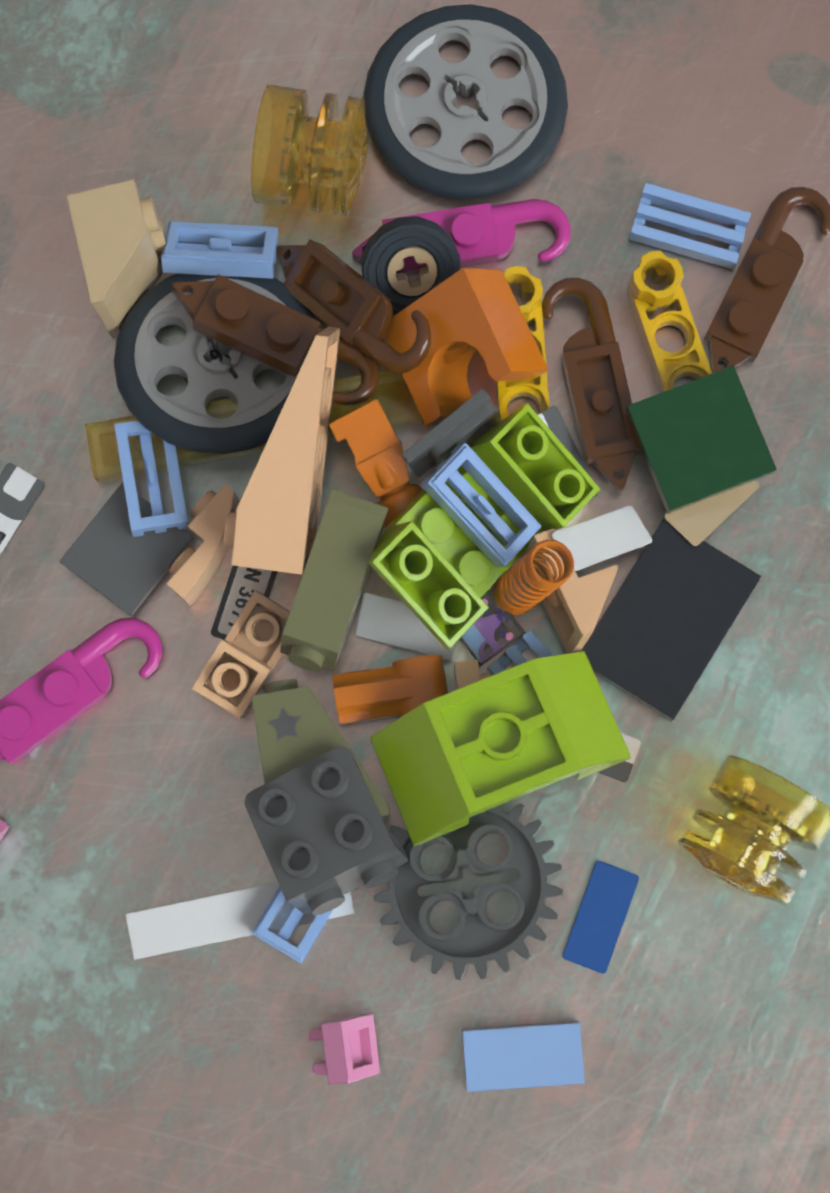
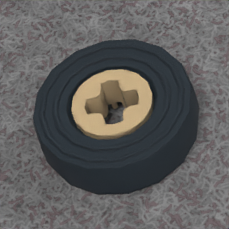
[361,216,461,315]

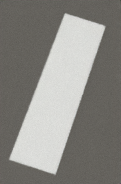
[126,882,355,960]

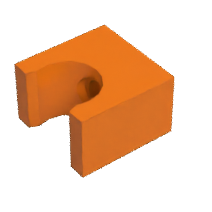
[386,268,548,426]

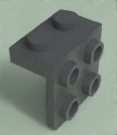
[244,746,409,915]

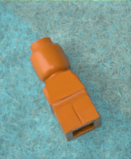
[329,399,423,528]

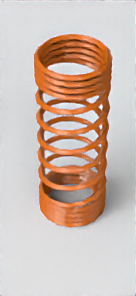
[493,539,574,615]

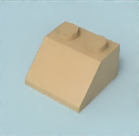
[66,179,166,338]

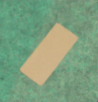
[664,481,759,546]

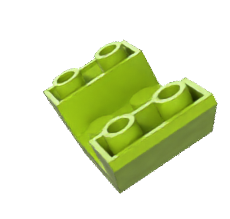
[368,403,600,649]
[370,651,631,847]

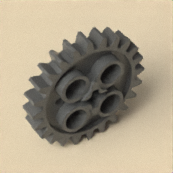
[374,803,563,980]

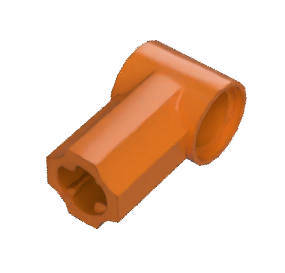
[332,655,448,725]

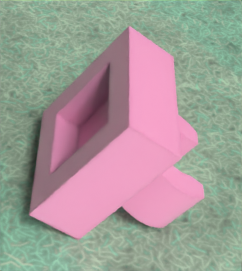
[308,1014,380,1085]

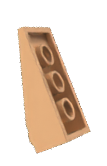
[224,327,340,575]

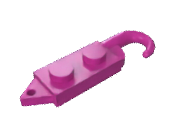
[352,199,571,276]
[0,618,162,765]

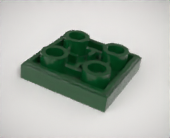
[626,365,777,514]

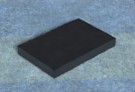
[580,518,762,721]

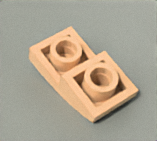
[166,483,240,607]
[191,591,290,719]

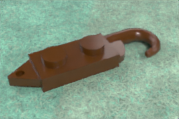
[704,187,830,373]
[277,239,431,374]
[172,274,380,406]
[542,277,642,492]

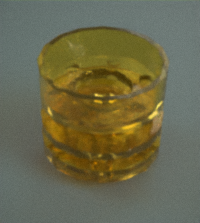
[251,84,369,216]
[677,755,830,906]

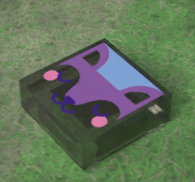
[459,588,526,668]

